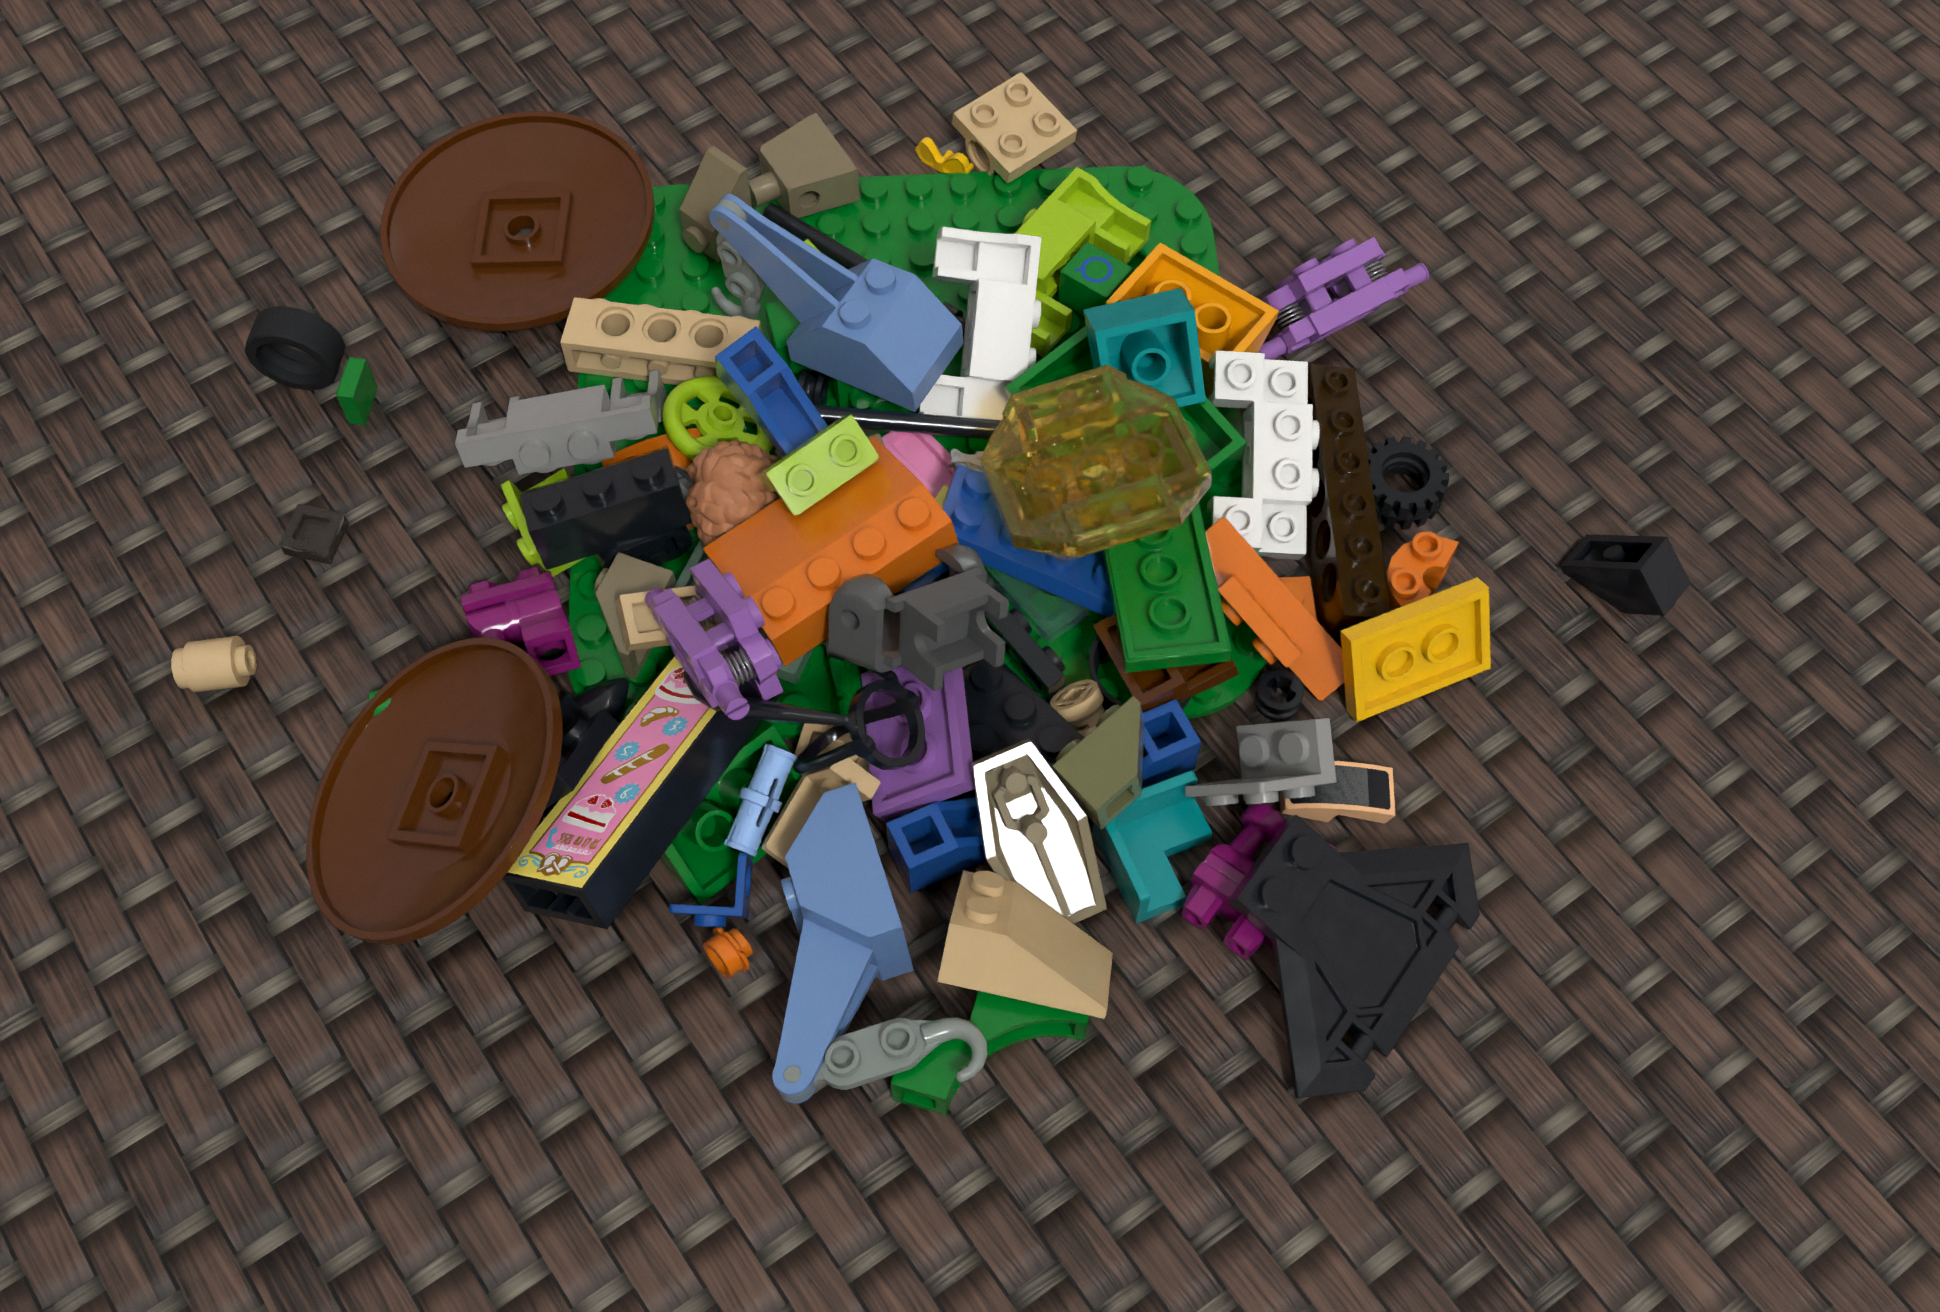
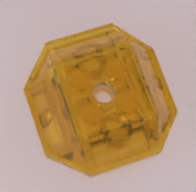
[980,365,1212,563]

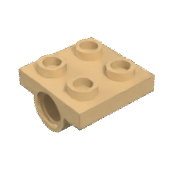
[952,72,1077,184]

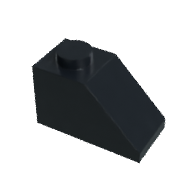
[1560,535,1691,616]

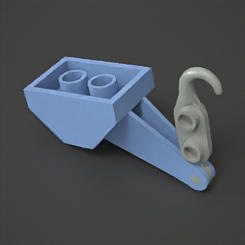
[708,194,964,412]
[772,782,988,1103]

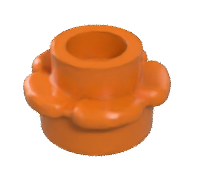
[703,927,753,979]

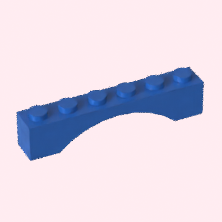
[715,326,949,596]
[886,699,1201,894]

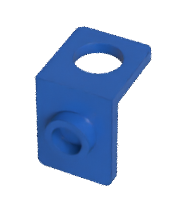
[669,853,753,928]

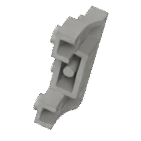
[455,370,667,475]

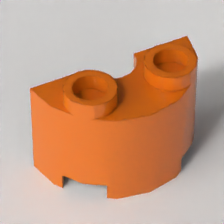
[1386,531,1459,611]

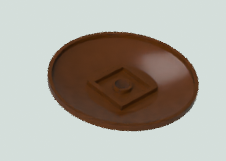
[380,111,655,331]
[306,637,562,945]

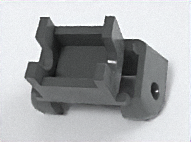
[826,544,1009,691]

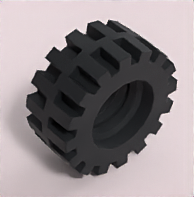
[1367,436,1449,530]

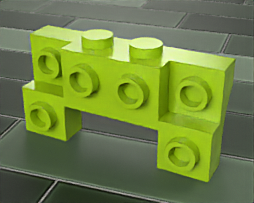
[968,167,1151,358]

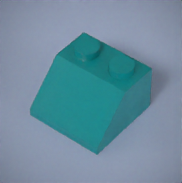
[1084,288,1206,423]

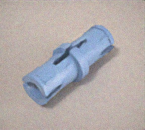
[723,743,797,857]

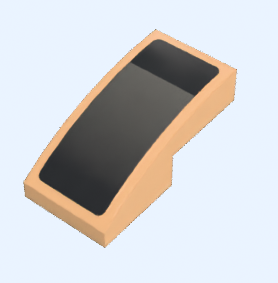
[1280,761,1396,824]

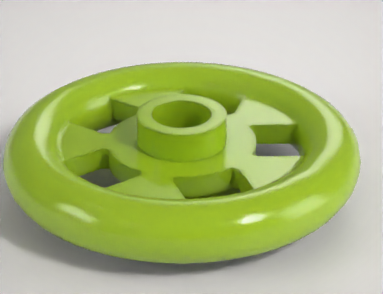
[662,376,774,461]

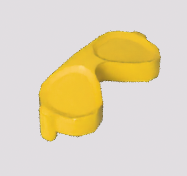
[915,137,974,174]

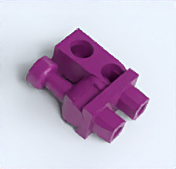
[460,567,581,676]
[1181,803,1338,960]

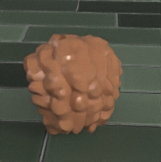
[685,439,780,546]

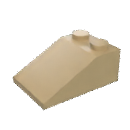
[937,870,1113,1019]

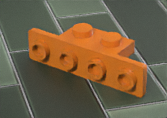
[1205,518,1344,701]

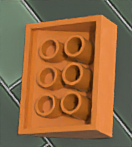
[702,436,959,667]

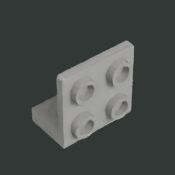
[1185,718,1337,806]

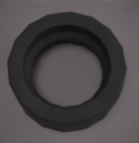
[245,306,346,390]

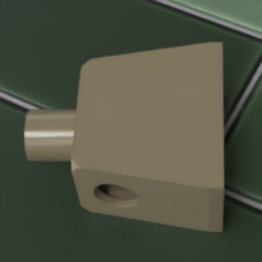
[749,113,860,218]

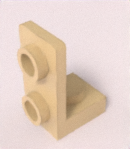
[762,758,881,868]

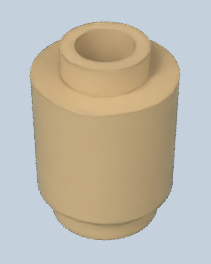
[171,636,257,692]

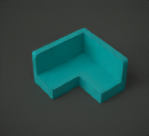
[1092,771,1212,924]

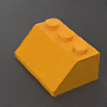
[1106,243,1279,399]

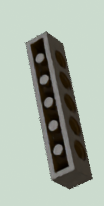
[1306,363,1391,646]

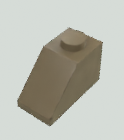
[680,146,752,263]
[594,552,676,680]

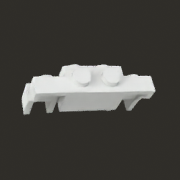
[918,227,1042,422]
[1207,350,1320,560]

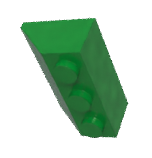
[659,721,802,905]

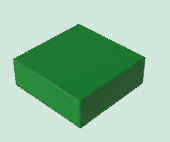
[336,357,378,425]

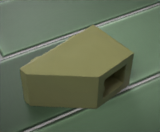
[1052,696,1145,830]

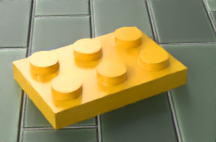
[1340,577,1491,722]

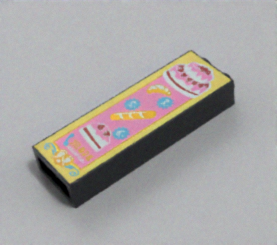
[503,650,784,929]

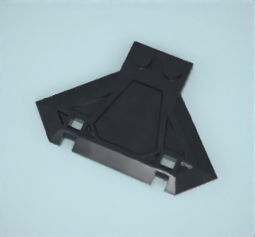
[1228,815,1480,1098]

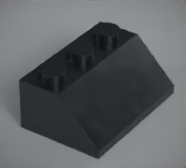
[520,446,692,570]

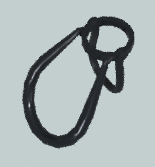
[683,629,925,775]

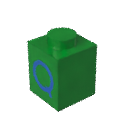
[1058,242,1133,316]

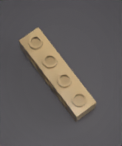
[560,297,762,385]

